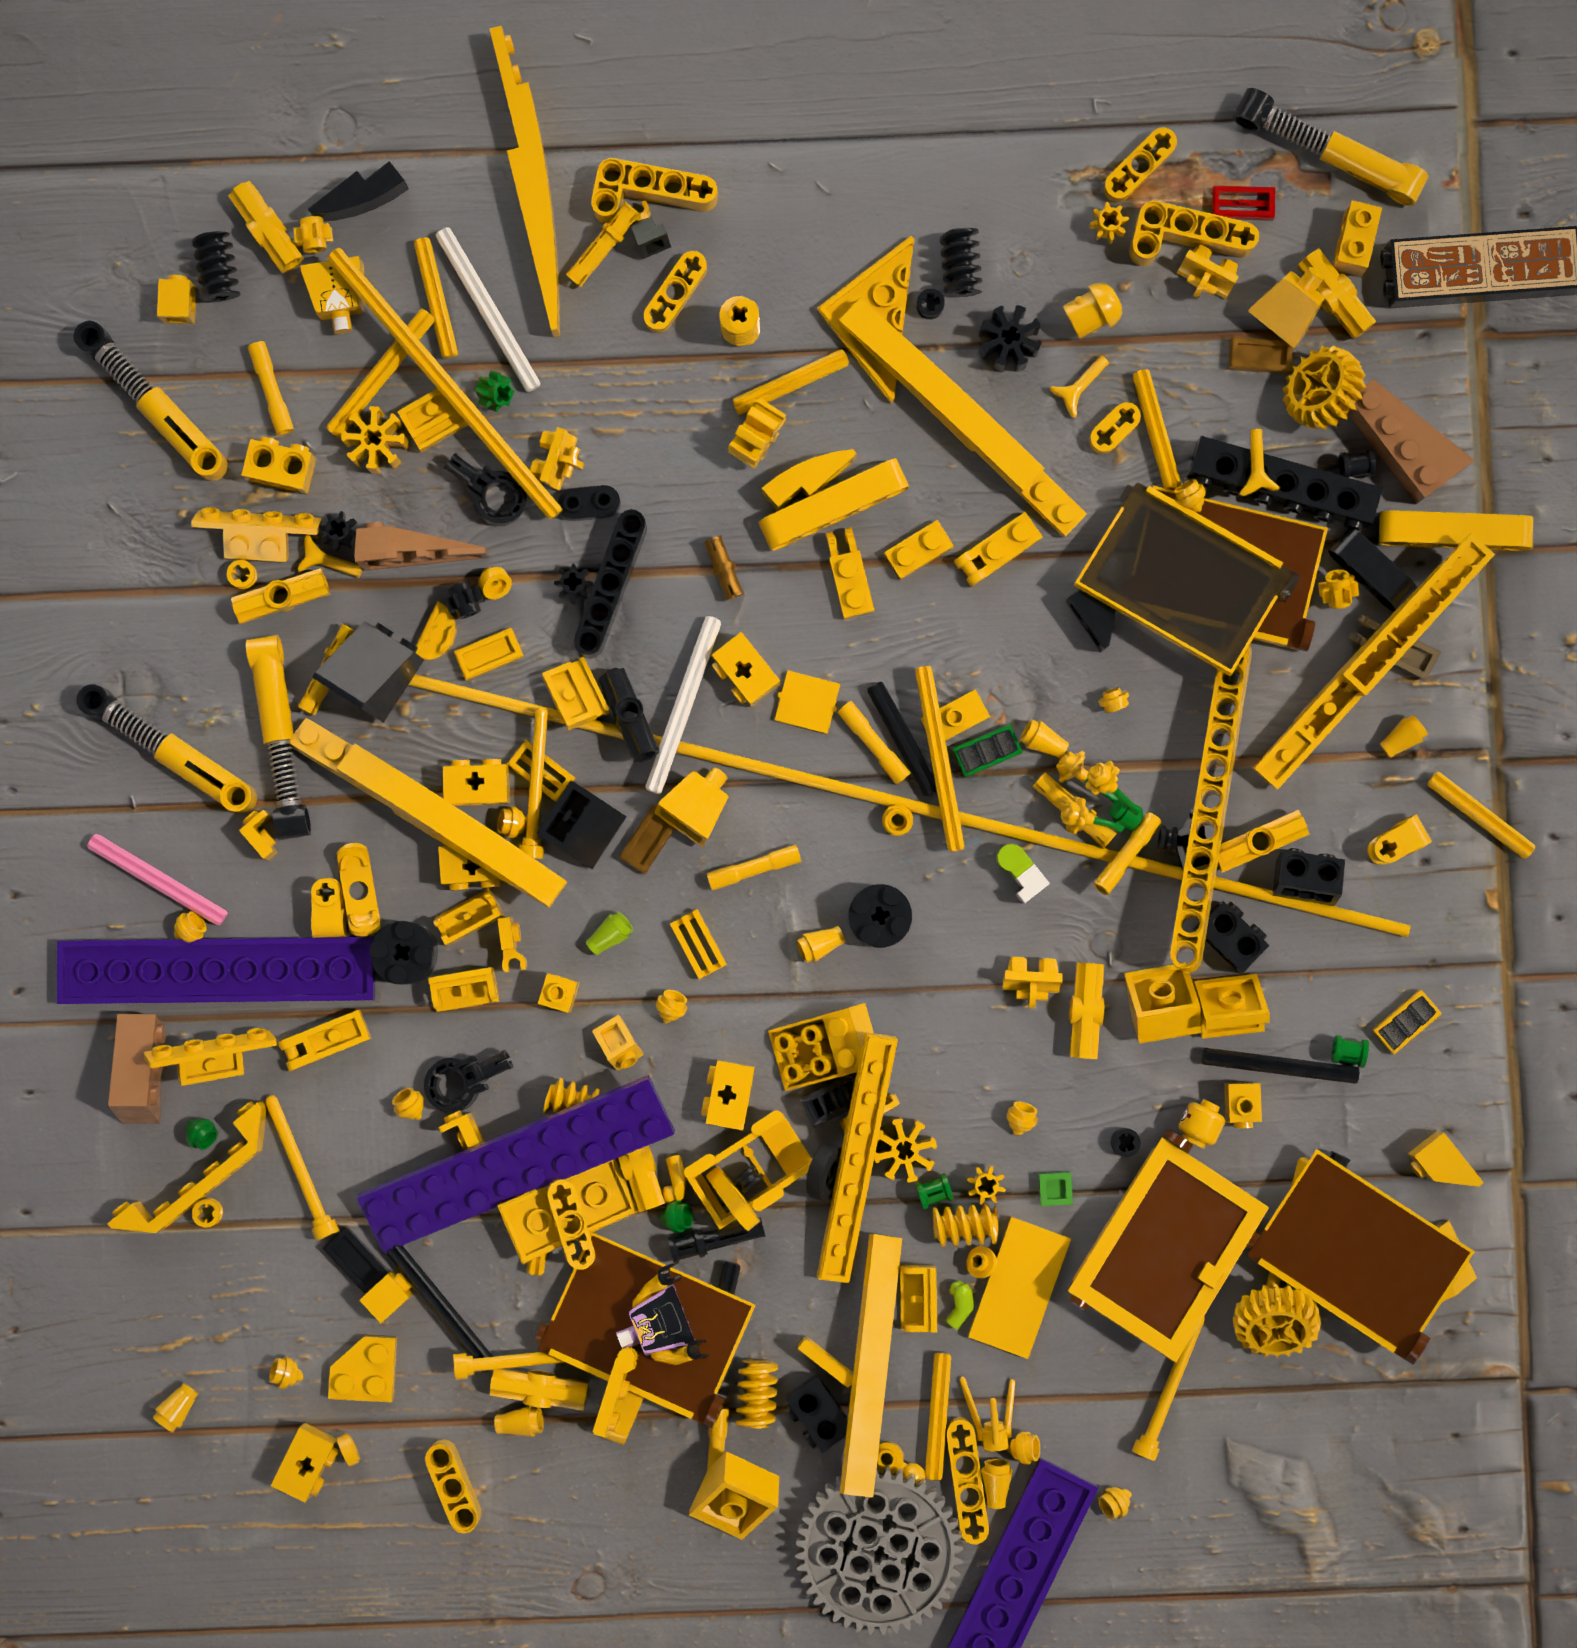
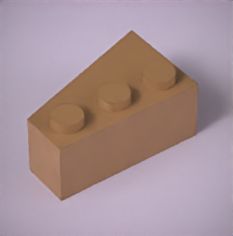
[108,1014,166,1124]

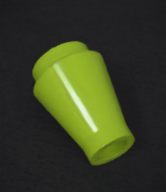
[586,911,634,956]

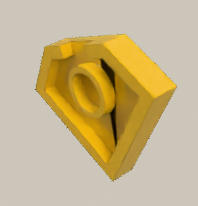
[328,1335,397,1402]

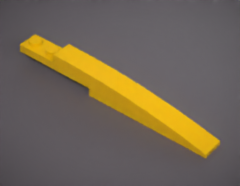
[489,26,560,337]
[838,298,1087,538]
[1253,533,1495,790]
[289,718,567,908]

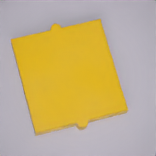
[775,670,840,734]

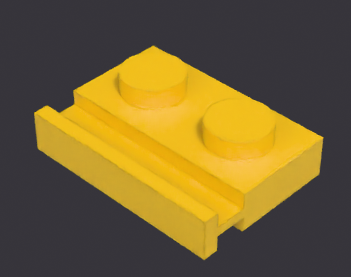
[397,389,468,453]
[542,656,610,731]

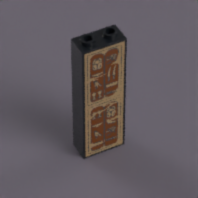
[1380,226,1577,309]

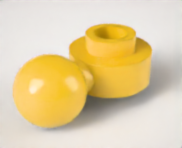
[877,1441,925,1485]

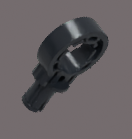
[443,453,527,526]
[424,1050,513,1112]

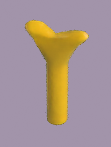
[1049,355,1109,418]
[1239,429,1280,496]
[298,534,363,578]

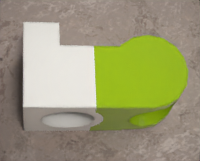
[996,844,1050,904]

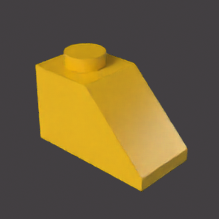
[1408,1131,1484,1187]

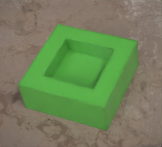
[1038,1172,1073,1206]

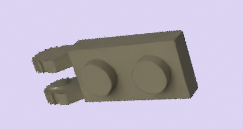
[1348,614,1441,680]

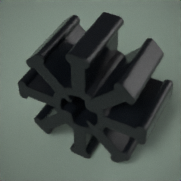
[978,305,1042,373]

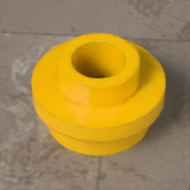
[1098,687,1129,713]
[882,804,913,836]
[966,1246,997,1278]

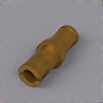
[703,535,744,601]

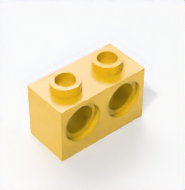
[1332,200,1382,277]
[241,437,316,495]

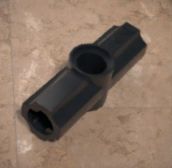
[599,667,659,763]

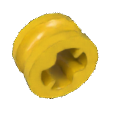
[226,560,258,590]
[192,1198,223,1228]

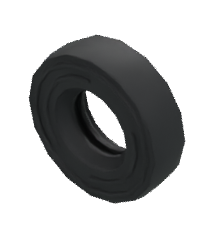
[806,1144,842,1202]

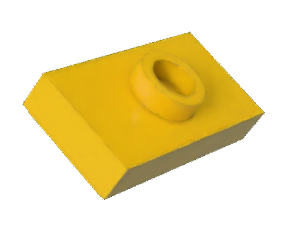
[920,689,990,741]

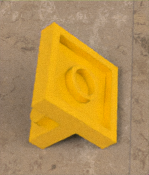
[1194,974,1270,1039]

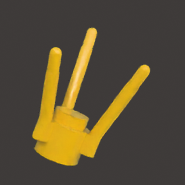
[959,1377,1015,1452]

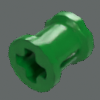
[1331,1035,1369,1068]
[915,1173,954,1210]

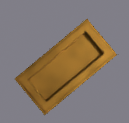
[1228,337,1293,374]
[619,805,675,875]

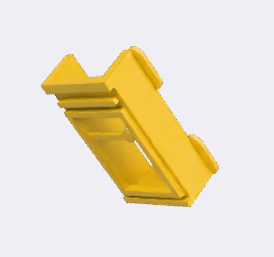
[684,1110,812,1230]

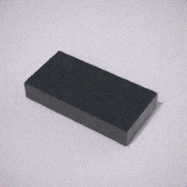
[322,1225,390,1294]

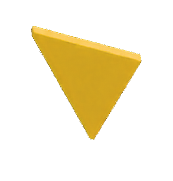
[817,236,914,404]

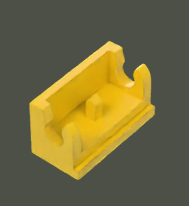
[433,888,505,946]
[428,967,500,1012]
[900,1265,937,1332]

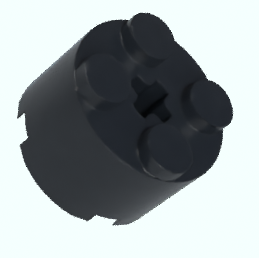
[848,884,912,948]
[369,921,438,985]

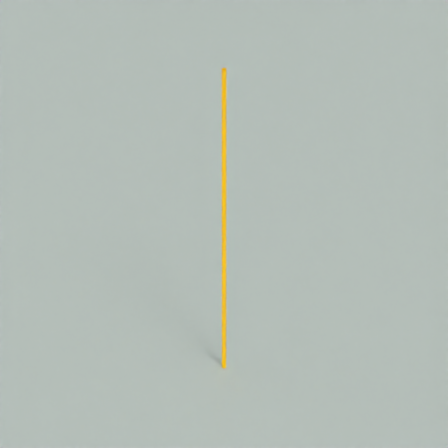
[408,674,1411,937]

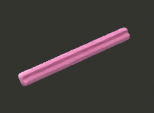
[87,834,228,925]

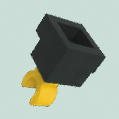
[630,200,671,259]

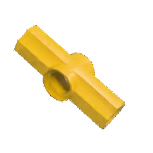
[228,180,304,274]
[1296,248,1376,340]
[231,568,330,624]
[1218,810,1310,873]
[1069,962,1104,1059]
[618,1145,665,1212]
[489,1369,589,1411]

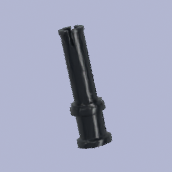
[667,1217,766,1265]

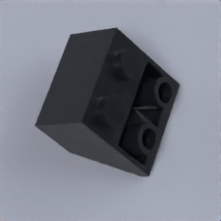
[537,780,627,869]

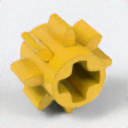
[1089,202,1129,244]
[293,216,333,254]
[1318,570,1359,609]
[966,1165,1006,1204]

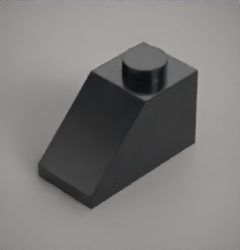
[1065,576,1116,652]

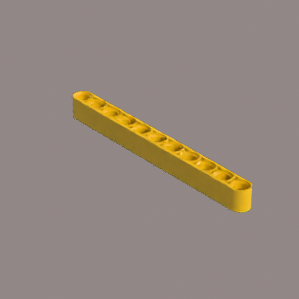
[1170,631,1252,973]

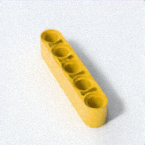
[758,458,910,551]
[1379,510,1533,551]

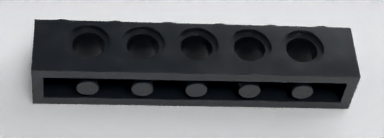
[1187,436,1383,531]

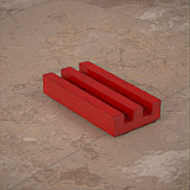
[1211,186,1275,221]

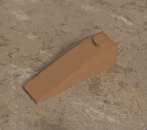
[354,522,489,571]

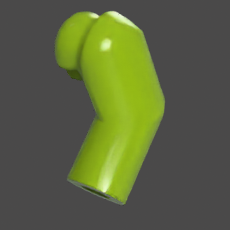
[945,1280,974,1330]

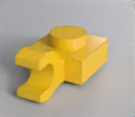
[497,917,527,972]

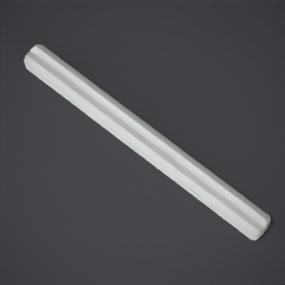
[436,227,540,392]
[646,616,721,794]

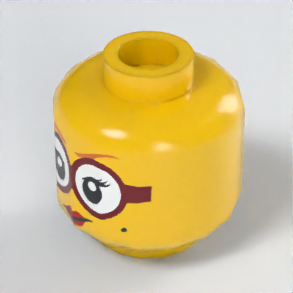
[1178,1099,1226,1148]

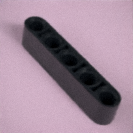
[574,509,647,659]

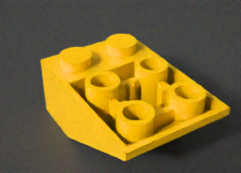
[768,1003,874,1091]

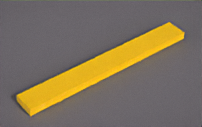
[816,1032,898,1283]
[839,1234,902,1497]

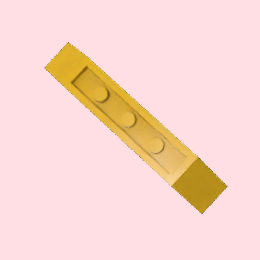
[107,1101,267,1233]

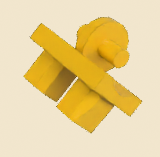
[1177,244,1239,299]
[530,427,585,491]
[1002,956,1063,1009]

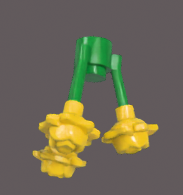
[1056,750,1143,835]

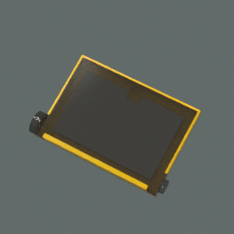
[1074,482,1301,676]

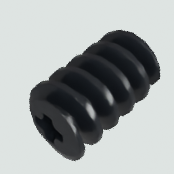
[940,228,982,297]
[192,231,241,301]

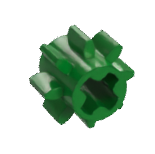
[474,371,515,412]

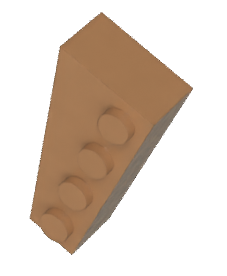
[1347,379,1475,504]

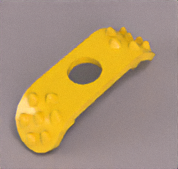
[337,843,381,937]

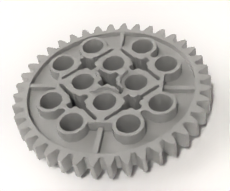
[795,1466,963,1635]

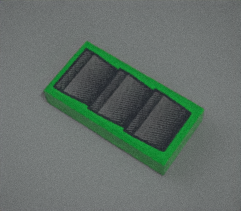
[952,724,1023,778]

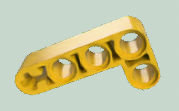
[591,158,718,224]
[1129,201,1259,266]

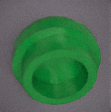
[185,1118,218,1150]
[658,1201,693,1233]

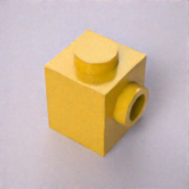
[1224,1082,1262,1128]

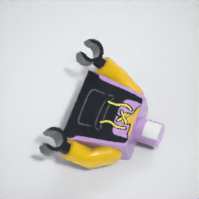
[616,1263,709,1365]

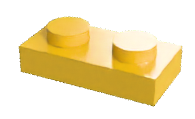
[884,520,954,580]

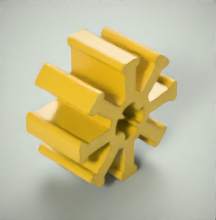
[728,398,787,469]
[341,406,409,474]
[874,1117,937,1183]

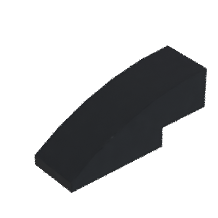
[308,161,409,222]

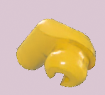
[662,1155,687,1203]

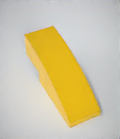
[761,449,857,511]

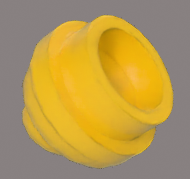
[1174,479,1206,512]
[497,806,527,838]
[174,911,207,942]
[656,990,687,1024]
[392,1087,424,1120]
[1006,1101,1038,1136]
[269,1356,304,1389]
[1006,1432,1040,1464]
[1098,1487,1132,1520]

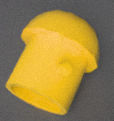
[1063,283,1123,339]

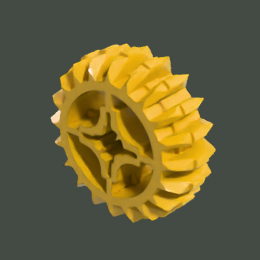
[1282,345,1366,430]
[1233,1284,1321,1358]

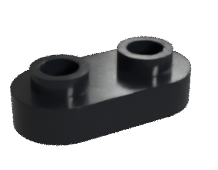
[558,485,621,521]

